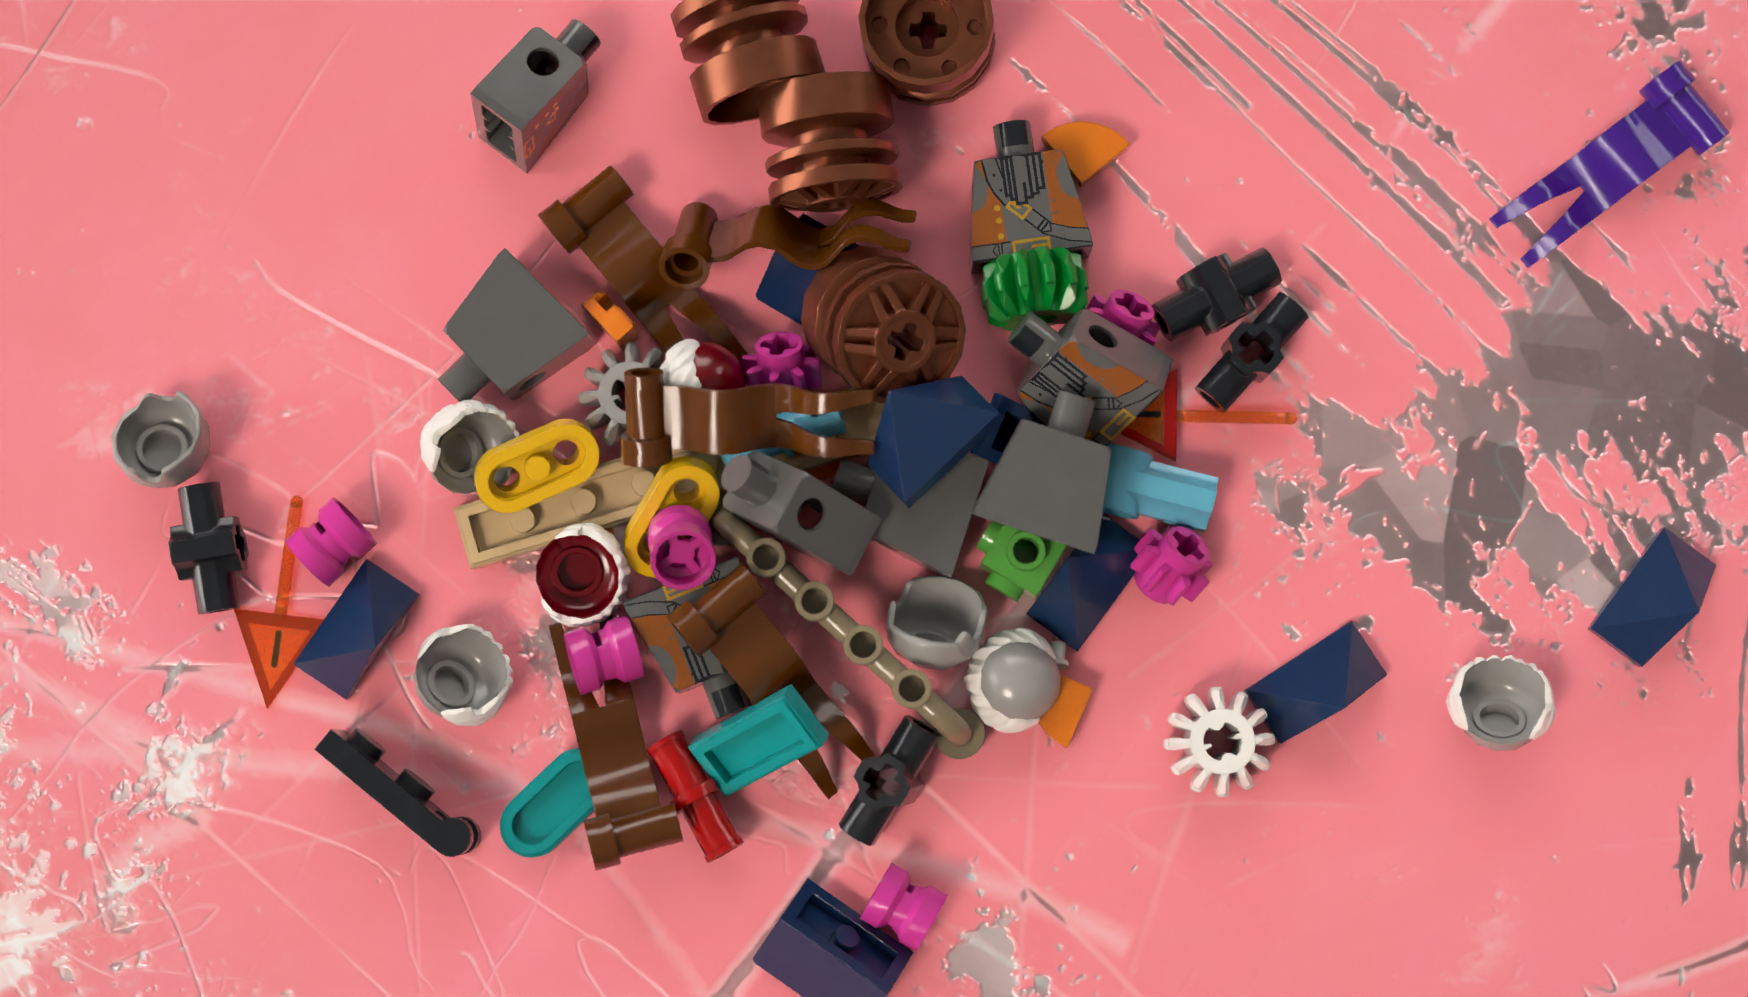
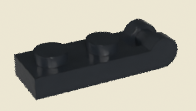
[314,728,481,857]

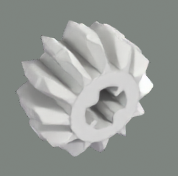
[1163,687,1275,797]

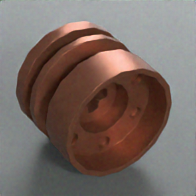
[670,0,826,125]
[858,0,995,106]
[757,71,903,212]
[801,246,966,404]

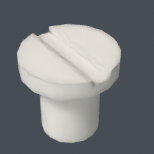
[1050,641,1069,670]

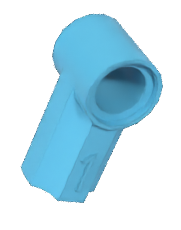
[1103,443,1219,532]

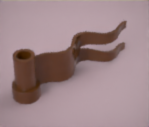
[538,165,749,367]
[658,200,917,290]
[620,368,875,467]
[666,564,875,800]
[549,614,683,871]

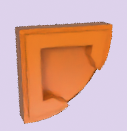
[1041,122,1131,188]
[582,291,640,352]
[1039,675,1093,748]

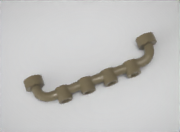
[709,494,985,759]

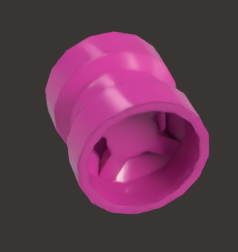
[285,497,377,587]
[648,505,715,590]
[564,616,644,695]
[860,862,948,951]

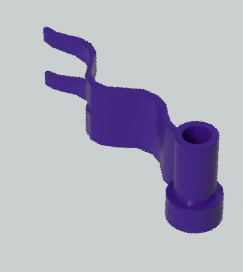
[1489,59,1730,268]

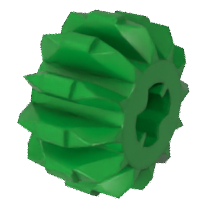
[980,246,1089,331]

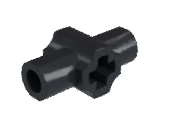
[1152,247,1282,341]
[1195,292,1309,414]
[168,482,249,615]
[838,715,941,846]

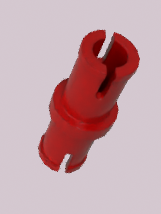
[646,730,744,863]

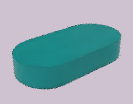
[500,748,595,858]

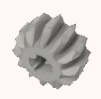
[578,342,664,447]

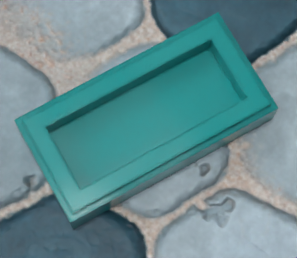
[688,684,829,797]

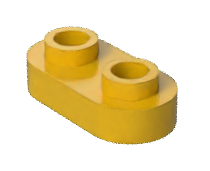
[474,419,599,513]
[624,456,720,578]

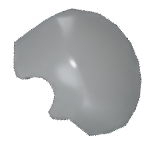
[111,390,210,488]
[885,575,988,670]

